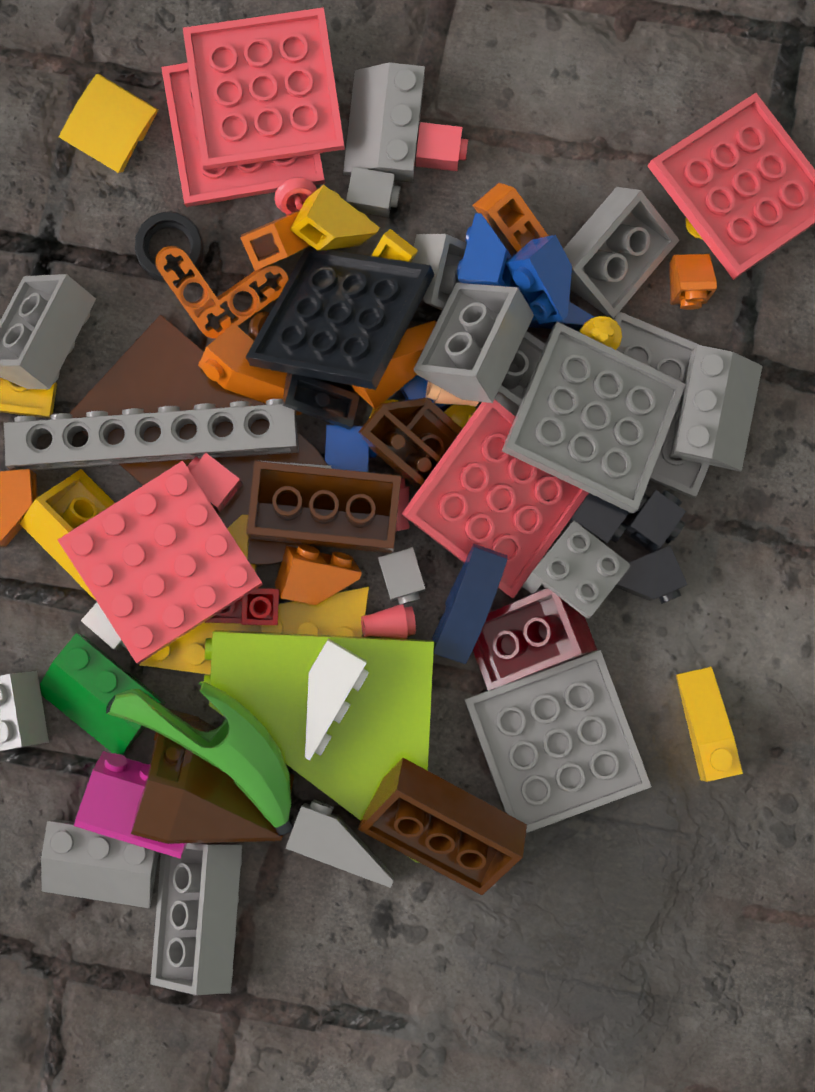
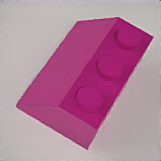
[74,751,187,859]

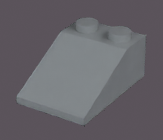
[286,799,394,888]

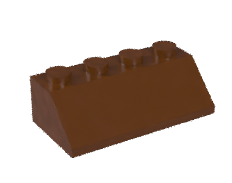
[246,461,401,553]
[358,758,527,895]

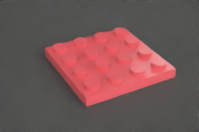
[183,7,345,170]
[161,63,325,207]
[647,93,815,280]
[401,399,589,599]
[58,461,263,664]

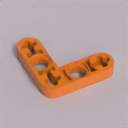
[156,246,289,338]

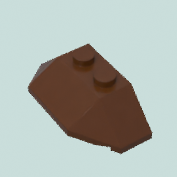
[358,397,462,490]

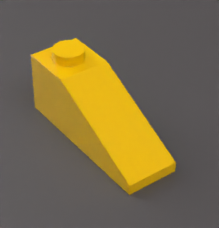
[676,667,743,782]

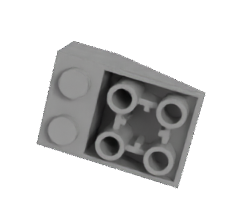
[0,671,49,752]

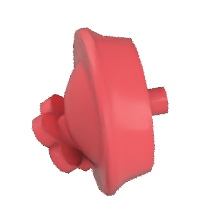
[274,177,317,215]

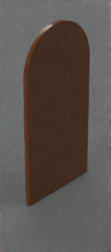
[69,315,326,565]

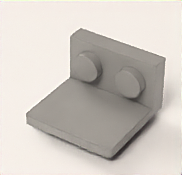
[522,521,630,619]

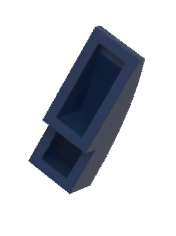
[432,544,508,664]

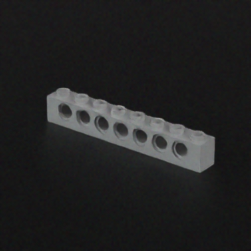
[4,399,299,470]

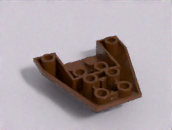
[131,708,294,844]

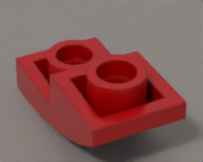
[205,588,279,625]

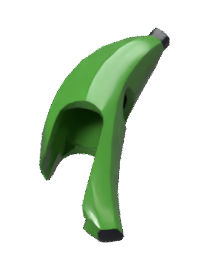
[106,681,294,836]

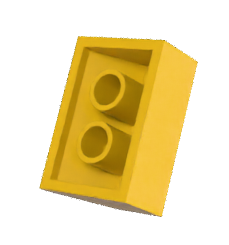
[19,469,115,600]

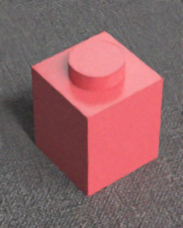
[416,122,468,171]
[187,453,243,512]

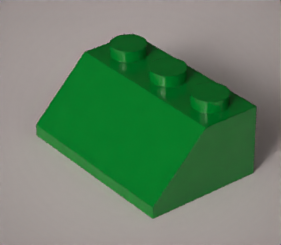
[40,633,166,755]

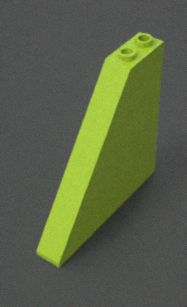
[203,630,434,863]

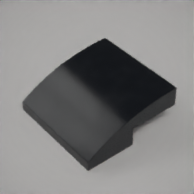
[283,373,360,430]

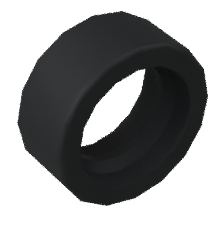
[135,212,204,283]

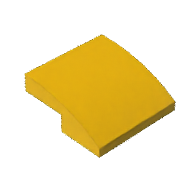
[59,74,159,173]

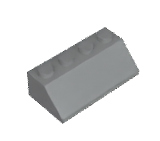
[150,842,242,995]

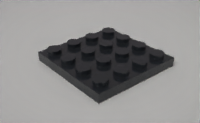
[246,246,435,390]

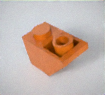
[240,210,310,271]
[669,254,717,310]
[0,469,38,548]
[275,544,362,605]

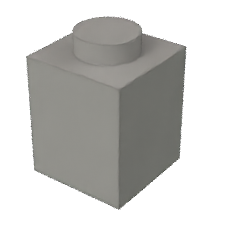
[346,167,401,217]
[378,547,425,605]

